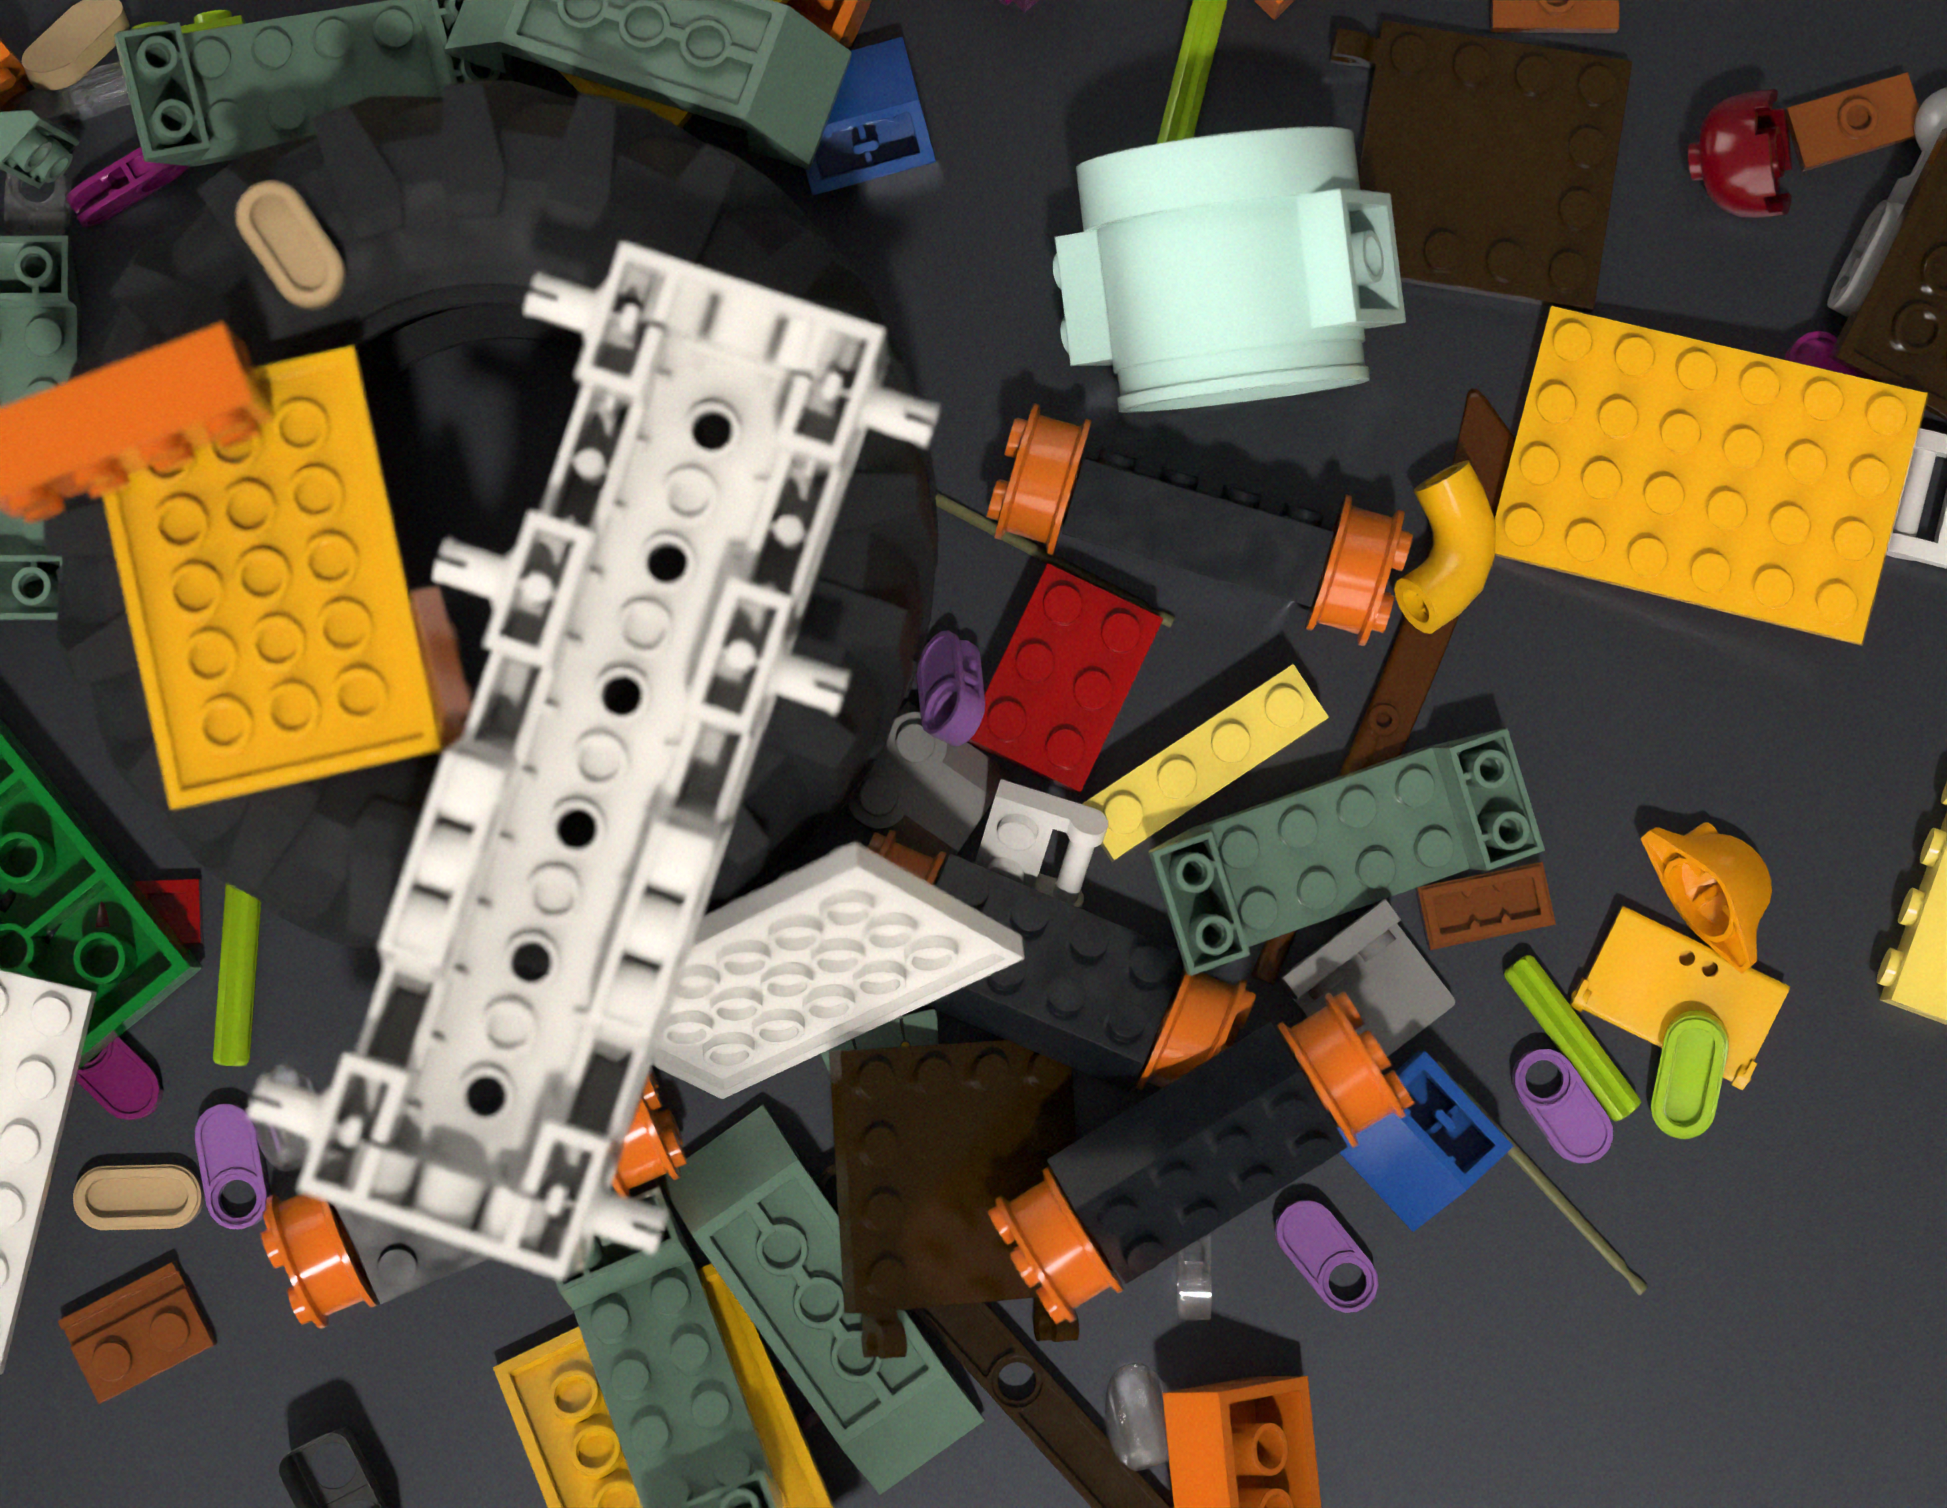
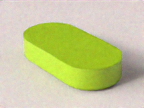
[1651,1010,1729,1139]

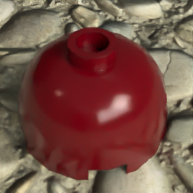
[1688,89,1792,218]

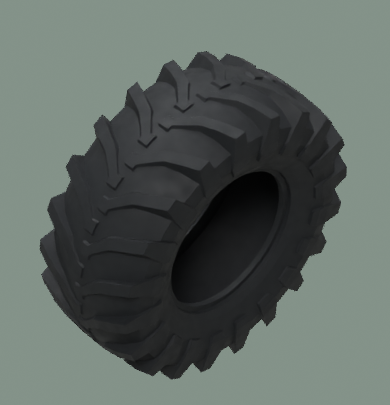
[43,80,939,972]

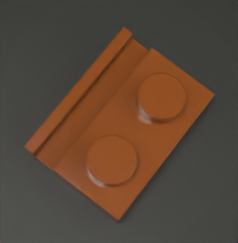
[410,586,475,755]
[57,1261,218,1404]

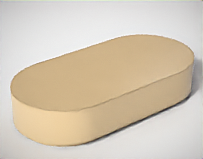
[22,0,130,91]
[237,182,346,309]
[73,1164,205,1230]

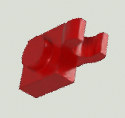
[96,879,204,945]

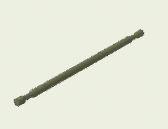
[936,493,1175,628]
[1436,1061,1648,1295]

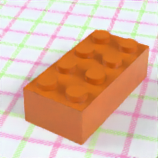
[0,323,273,523]
[1162,1376,1322,1508]

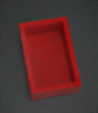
[967,563,1164,796]

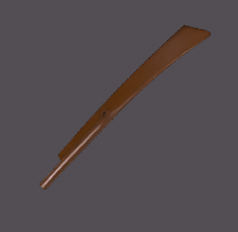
[1251,388,1516,985]

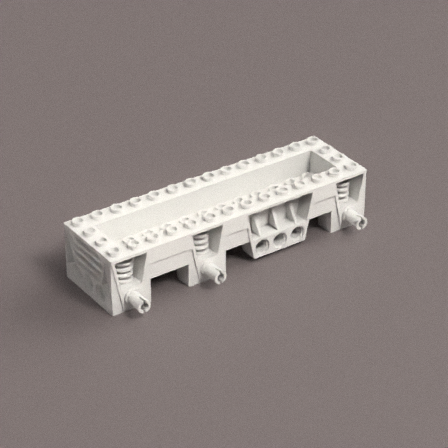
[249,242,940,1279]

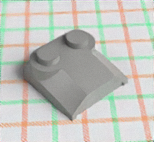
[841,701,1013,878]

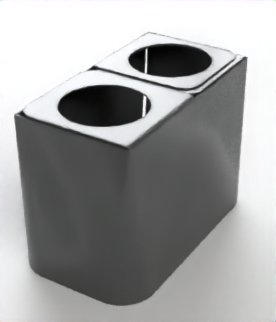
[278,1425,391,1508]

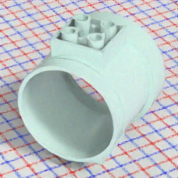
[1053,127,1406,413]

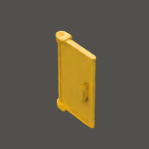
[1570,905,1790,1090]

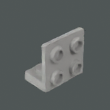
[1278,899,1455,1057]

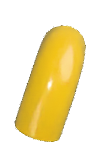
[1394,460,1496,634]

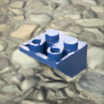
[805,37,936,196]
[1336,1050,1514,1232]

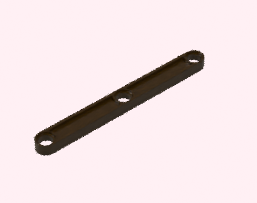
[817,1163,1171,1508]

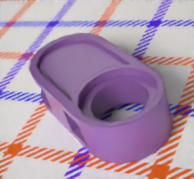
[917,631,985,747]
[1511,1049,1613,1163]
[195,1104,271,1229]
[1274,1199,1379,1313]

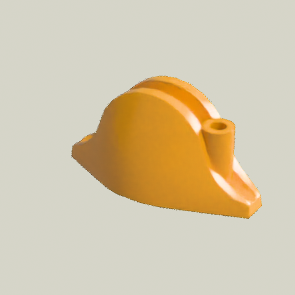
[1640,822,1772,974]

